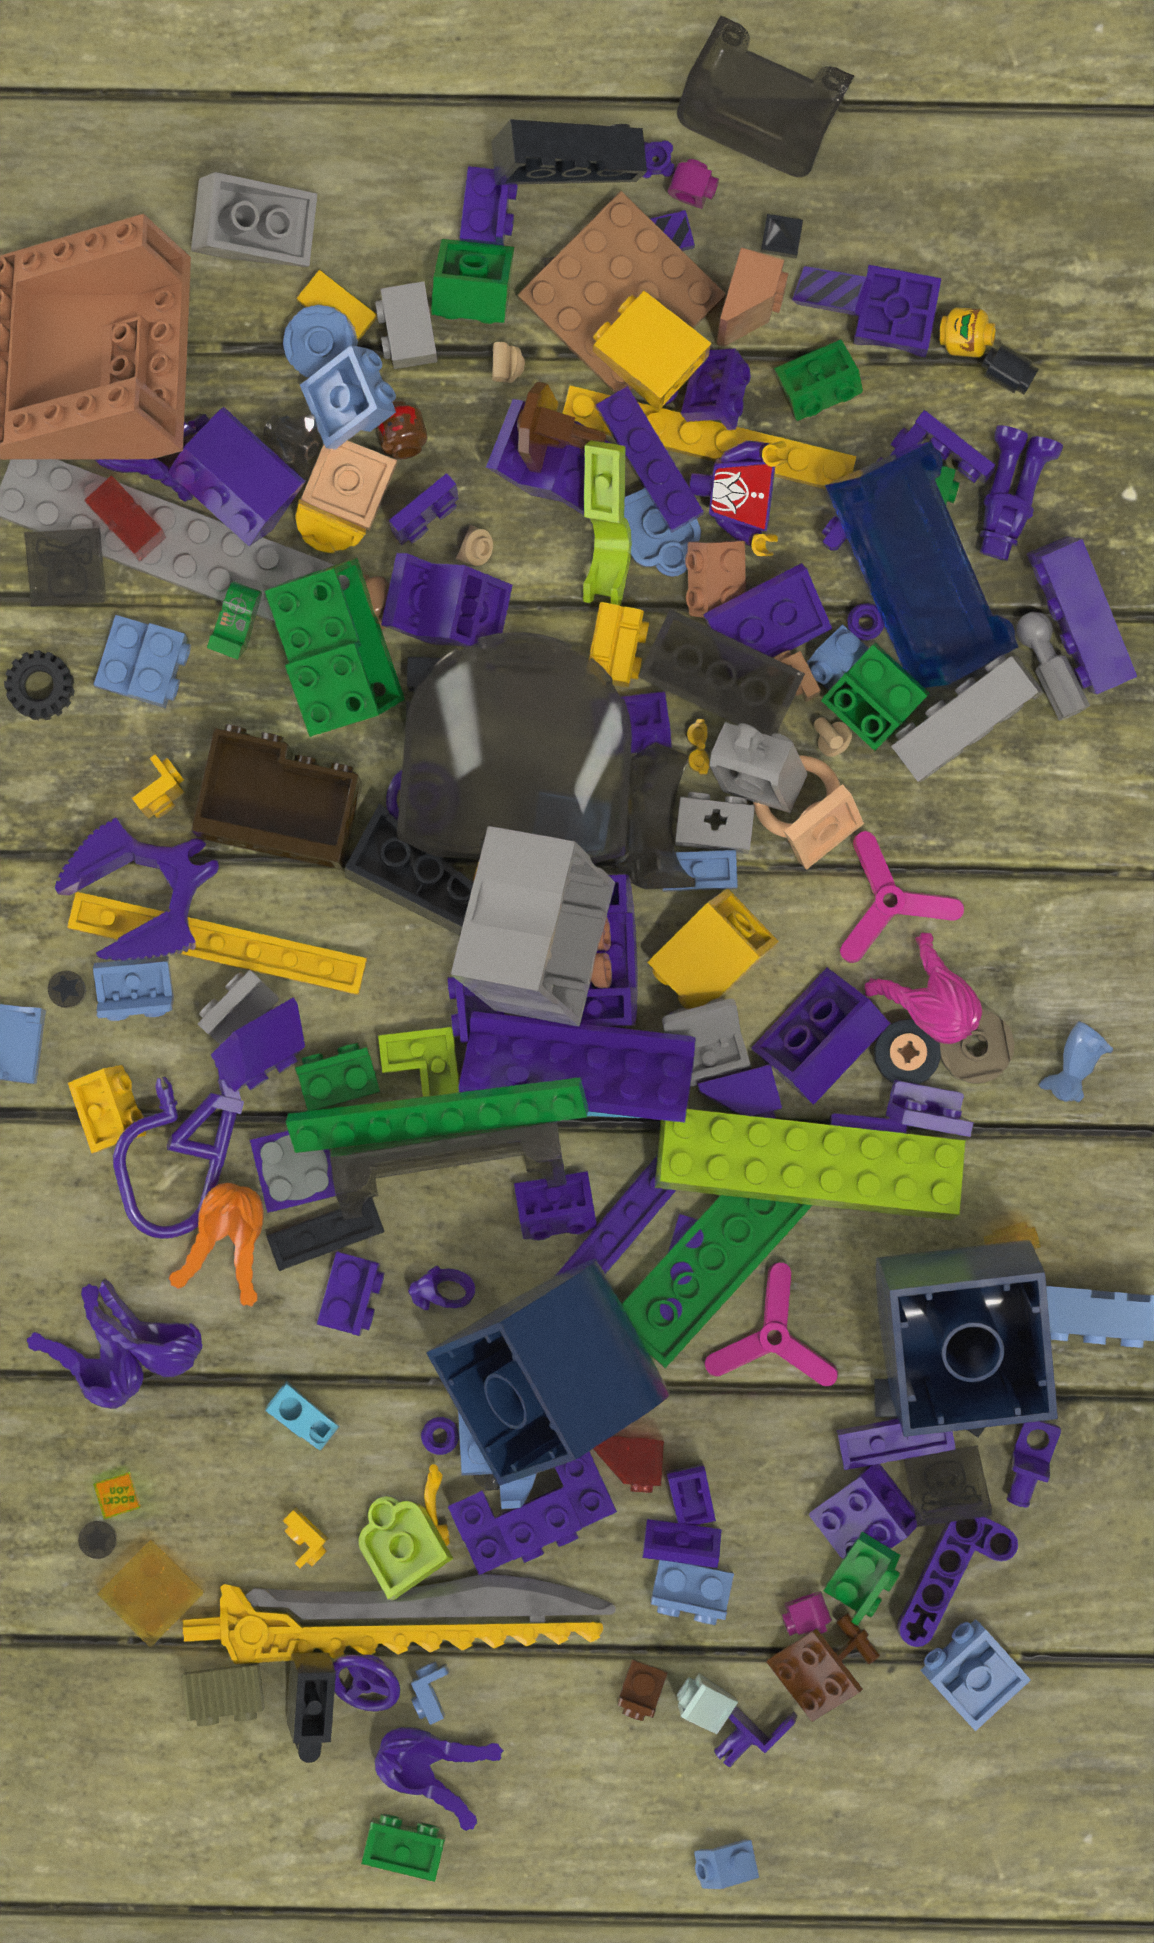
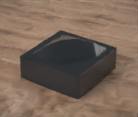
[761,214,803,259]

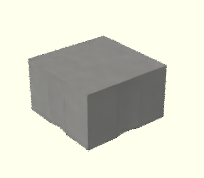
[451,826,615,1026]

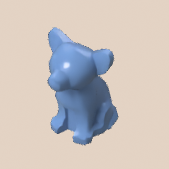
[1039,1021,1113,1103]

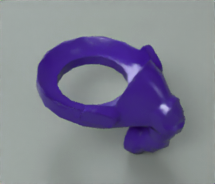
[408,1265,475,1310]

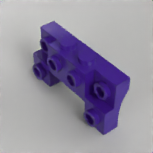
[448,1451,617,1575]

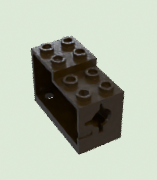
[191,724,362,870]

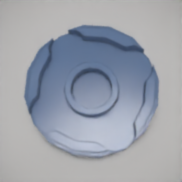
[283,305,358,377]

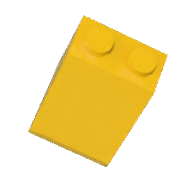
[593,291,711,411]
[647,889,779,1009]

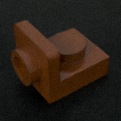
[617,1659,668,1721]

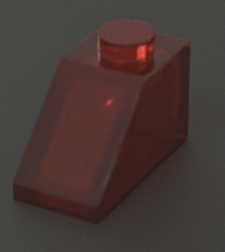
[593,1436,664,1493]

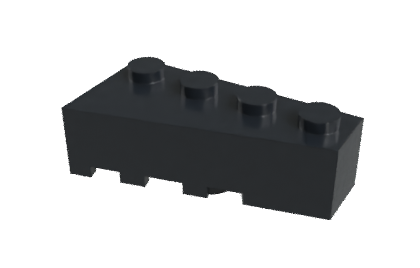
[491,119,647,185]
[345,803,473,935]

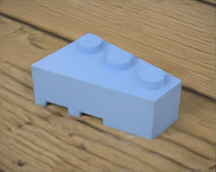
[1046,1286,1154,1348]

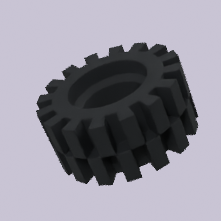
[4,650,75,721]

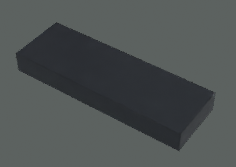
[266,1197,385,1271]

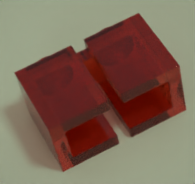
[84,475,167,562]

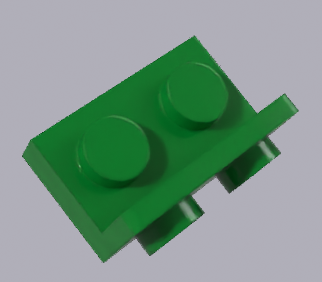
[774,339,863,421]
[295,1043,381,1111]
[823,1532,901,1626]

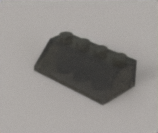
[638,609,805,736]

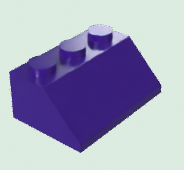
[168,407,306,546]
[751,967,890,1105]

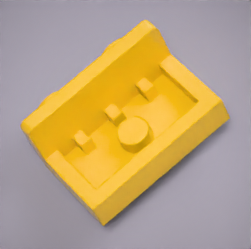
[132,754,184,819]

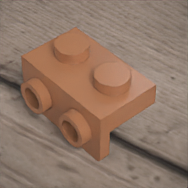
[685,540,746,618]

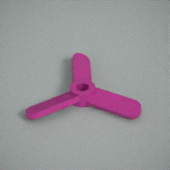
[840,831,964,963]
[705,1262,838,1386]

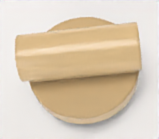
[492,342,525,383]
[456,525,493,566]
[814,717,852,757]

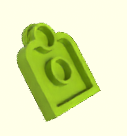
[359,1496,454,1600]

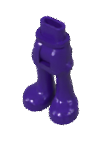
[979,425,1063,561]

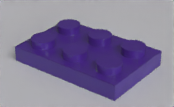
[703,563,832,680]

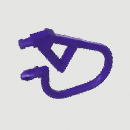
[113,1062,244,1239]

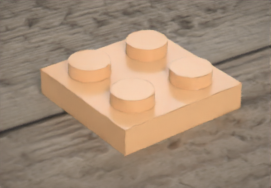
[301,440,397,531]

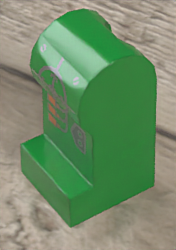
[207,581,262,660]

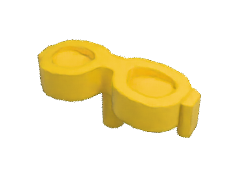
[686,719,710,775]

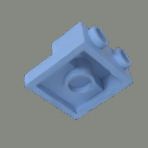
[300,345,396,450]
[94,615,191,708]
[920,1619,1031,1731]

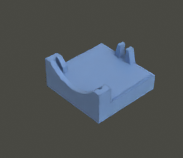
[0,1004,46,1084]

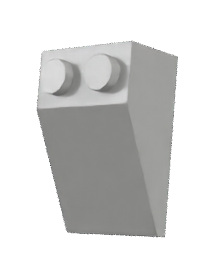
[191,172,317,267]

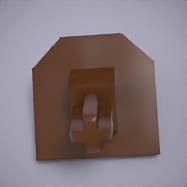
[517,382,606,473]

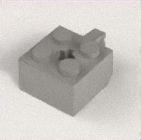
[709,722,807,813]

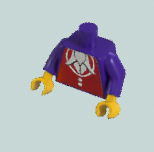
[690,440,787,556]

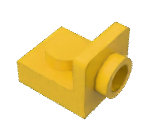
[283,1507,329,1568]

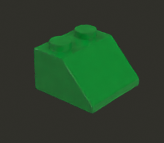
[431,239,514,324]

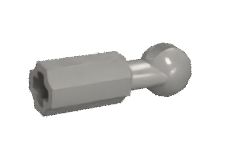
[1016,612,1090,721]

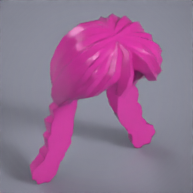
[864,932,982,1044]

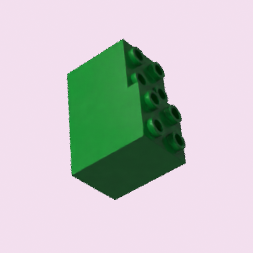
[265,558,405,737]

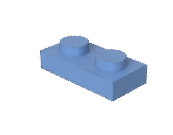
[661,850,738,892]

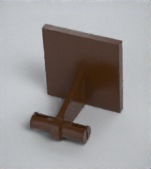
[766,1613,881,1722]

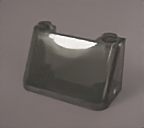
[677,15,854,177]

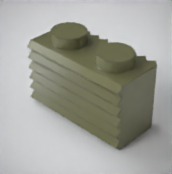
[182,1663,265,1726]

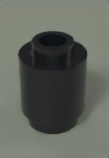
[981,344,1039,395]

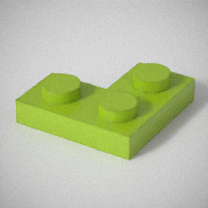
[378,1027,459,1097]

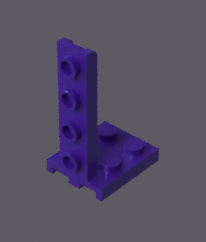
[822,410,995,551]

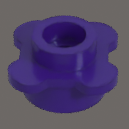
[642,140,675,179]

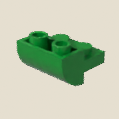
[821,643,930,751]

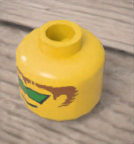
[940,307,996,357]

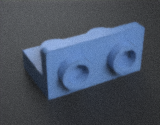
[651,1560,734,1625]

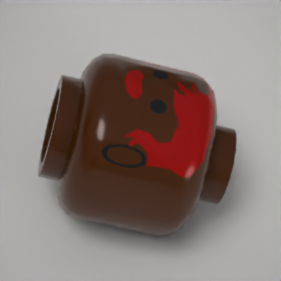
[376,401,428,460]

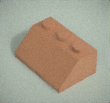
[717,248,789,347]

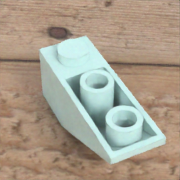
[677,1673,738,1734]

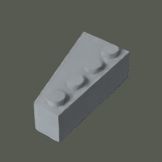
[892,655,1045,782]

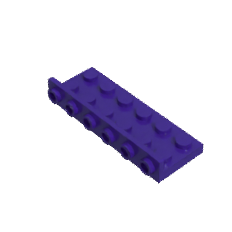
[459,1012,696,1123]

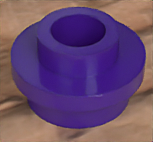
[847,603,885,641]
[421,1417,459,1455]

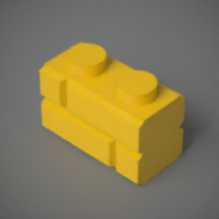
[586,602,650,688]

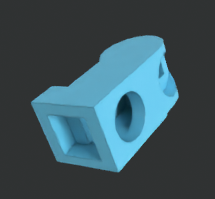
[266,1381,339,1451]

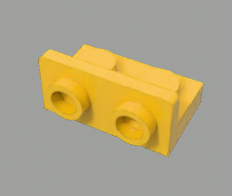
[68,1065,146,1153]

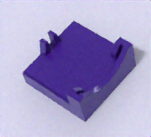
[853,265,941,357]

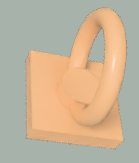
[753,755,864,870]

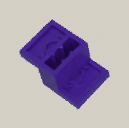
[486,399,612,515]
[381,553,513,657]

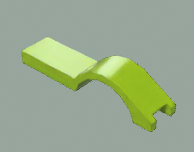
[583,440,632,606]

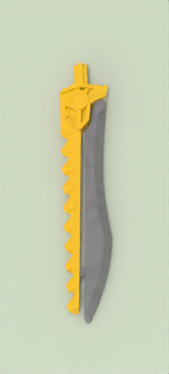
[183,1574,616,1664]

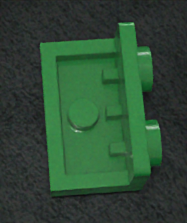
[361,1814,446,1882]

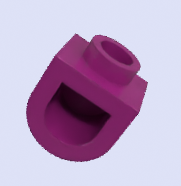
[668,159,719,209]
[782,1591,832,1636]

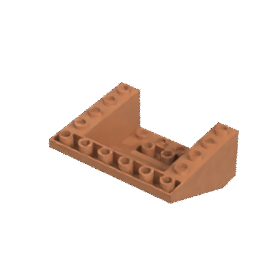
[0,214,191,460]

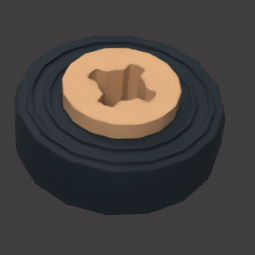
[874,1019,941,1084]

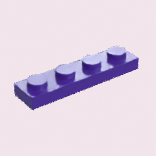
[596,386,704,533]

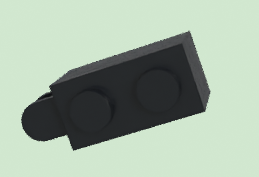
[287,1653,336,1763]

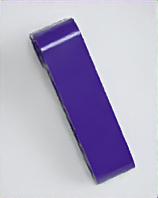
[897,1508,1018,1647]

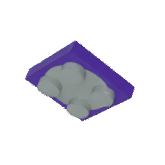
[250,1131,341,1213]

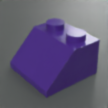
[210,997,305,1092]

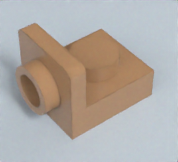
[766,650,821,702]

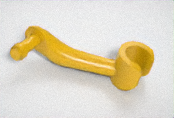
[424,1464,450,1546]

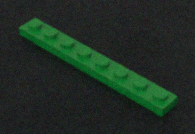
[286,1077,589,1153]

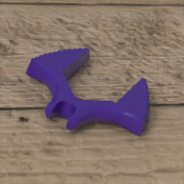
[55,817,219,961]

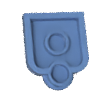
[624,489,701,577]

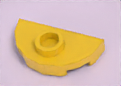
[295,499,366,553]

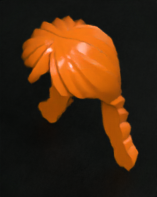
[169,1183,264,1307]

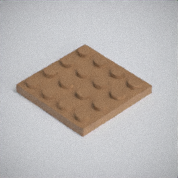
[517,191,726,393]

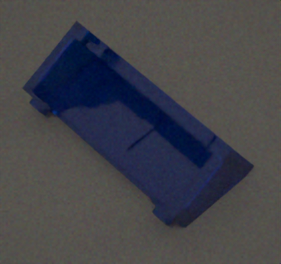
[825,441,1019,688]

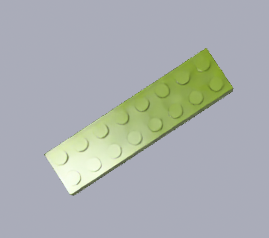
[655,1109,966,1221]

